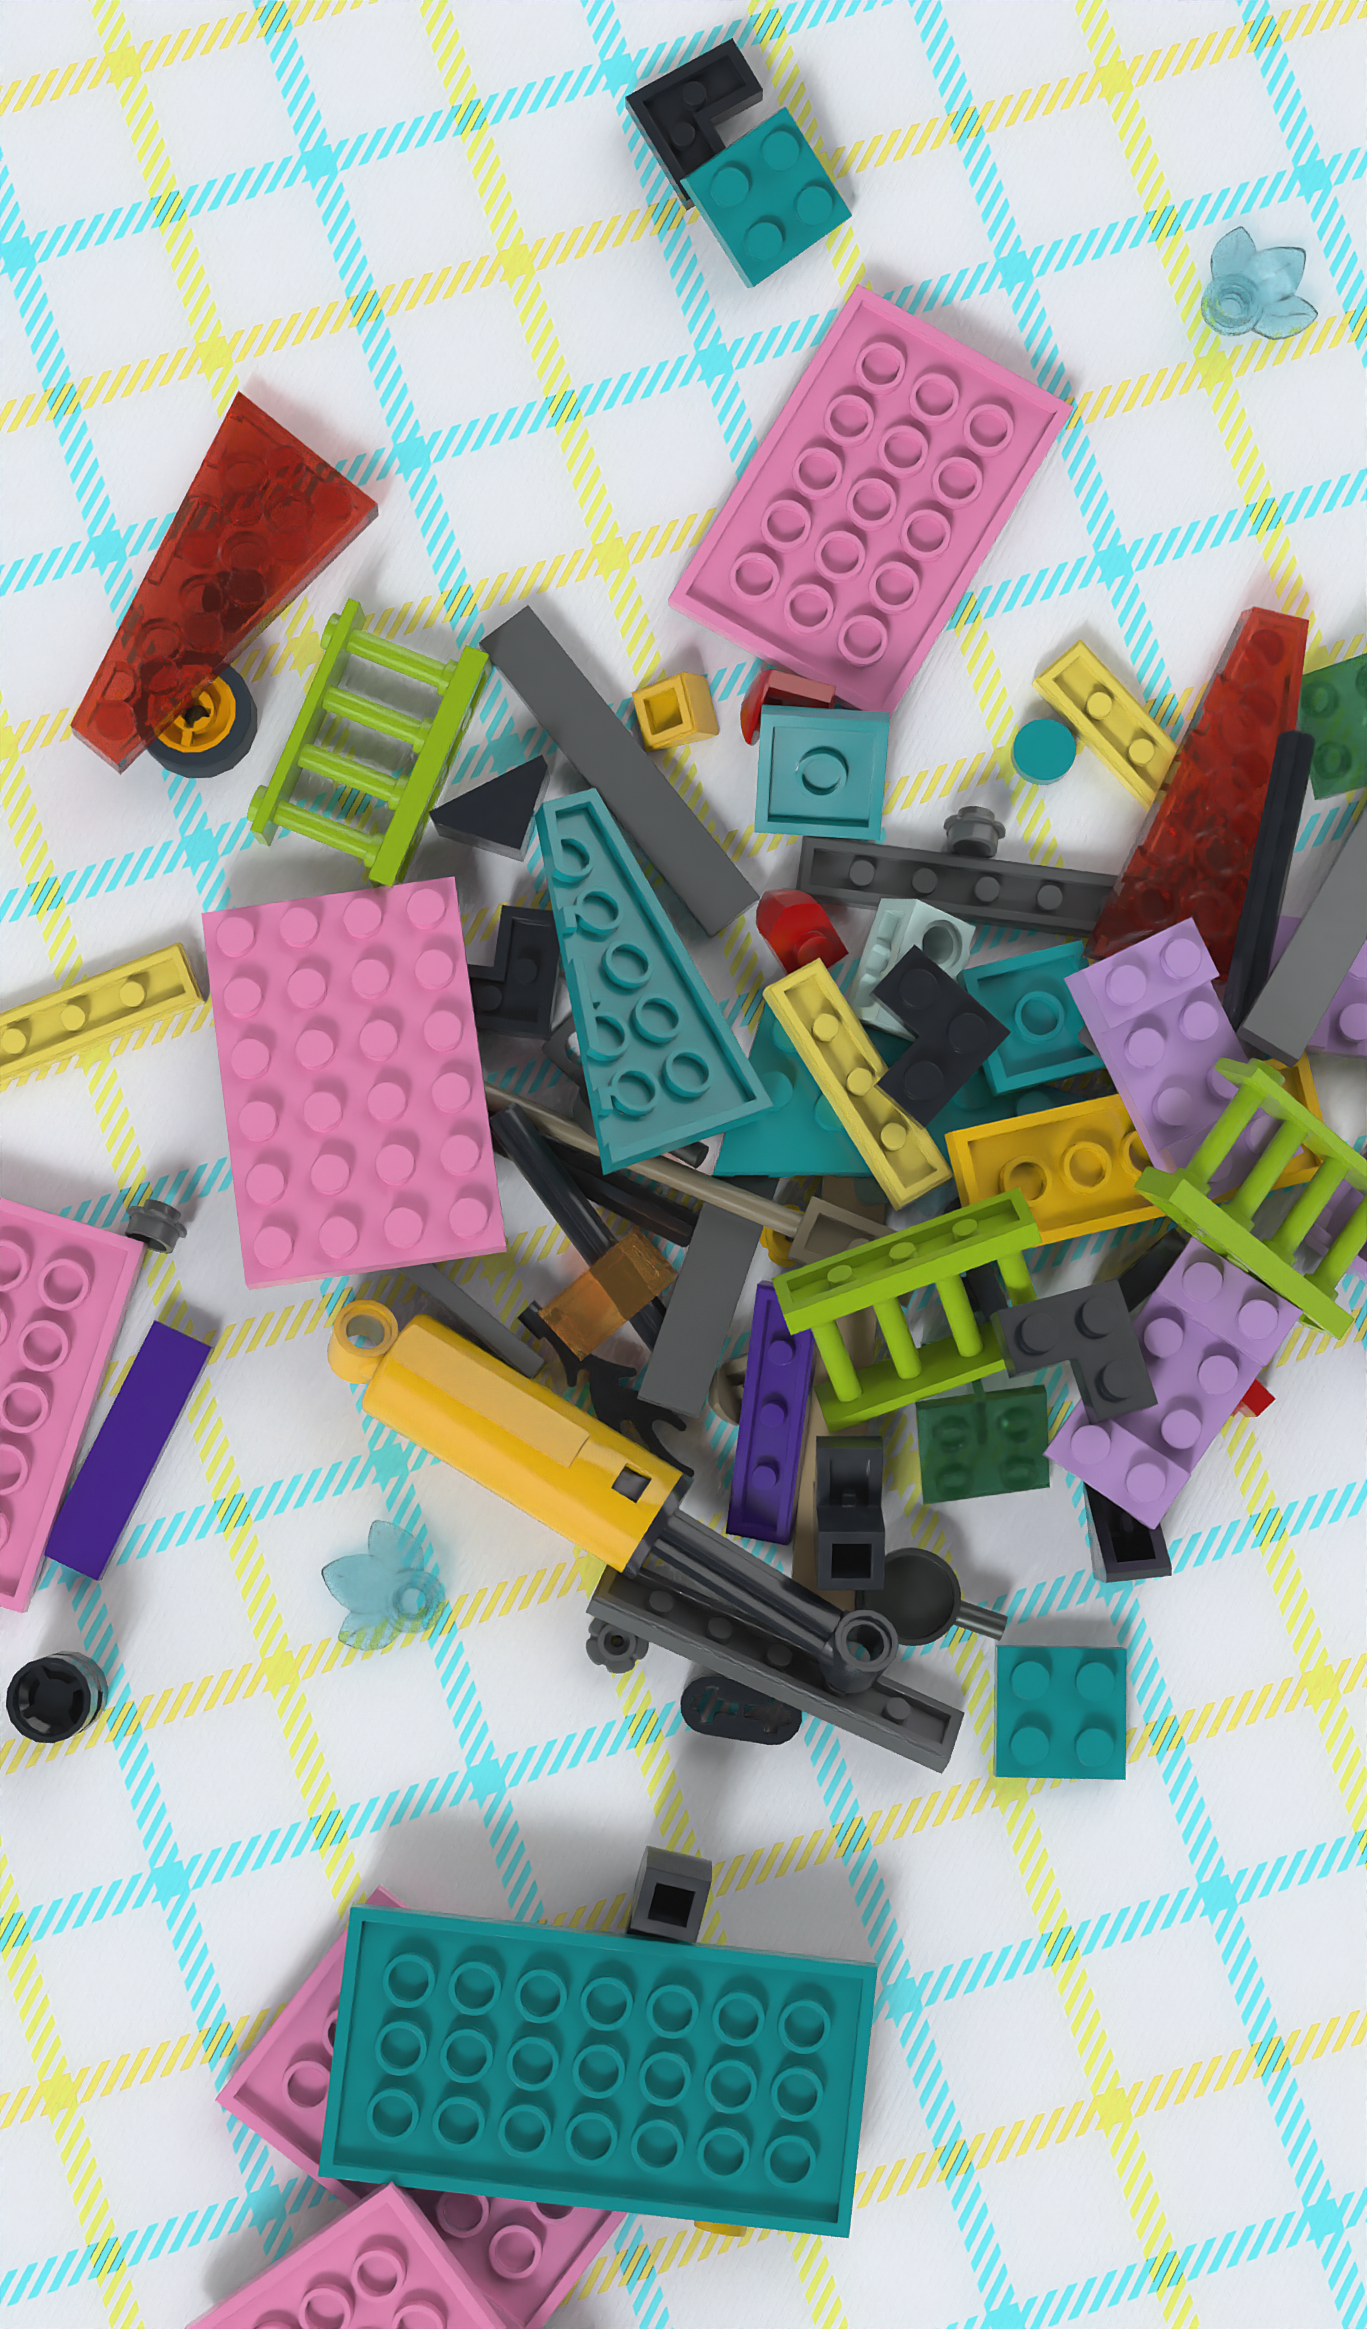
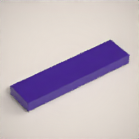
[725,1280,818,1546]
[44,1320,215,1581]

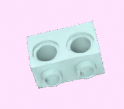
[847,898,976,1042]

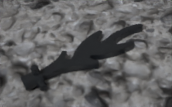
[517,1300,695,1478]

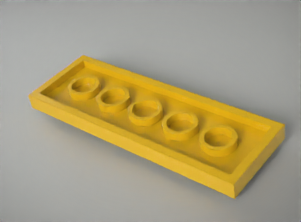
[944,1051,1324,1249]

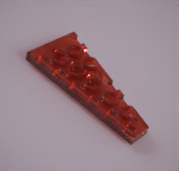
[70,390,379,775]
[1081,606,1309,987]

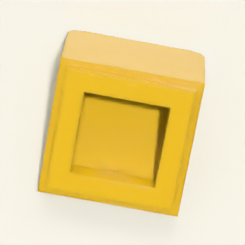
[631,672,719,753]

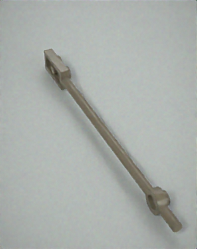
[484,1081,914,1308]

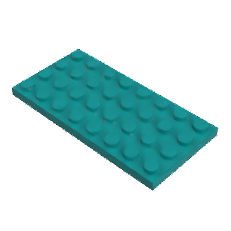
[318,1902,878,2238]

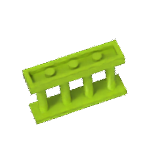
[247,598,493,889]
[1133,1057,1367,1340]
[771,1187,1043,1434]

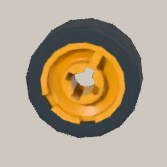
[133,652,257,778]

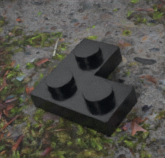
[625,38,763,211]
[468,905,561,1041]
[869,944,1011,1130]
[989,1278,1158,1425]

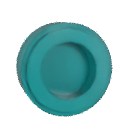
[1011,719,1076,785]

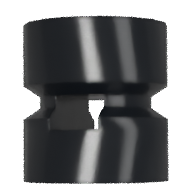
[6,1651,108,1743]

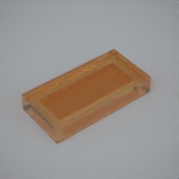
[538,1226,679,1361]

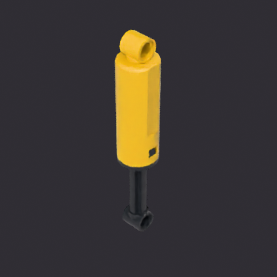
[327,1299,899,1693]

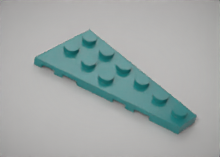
[535,788,774,1175]
[711,1001,1091,1178]

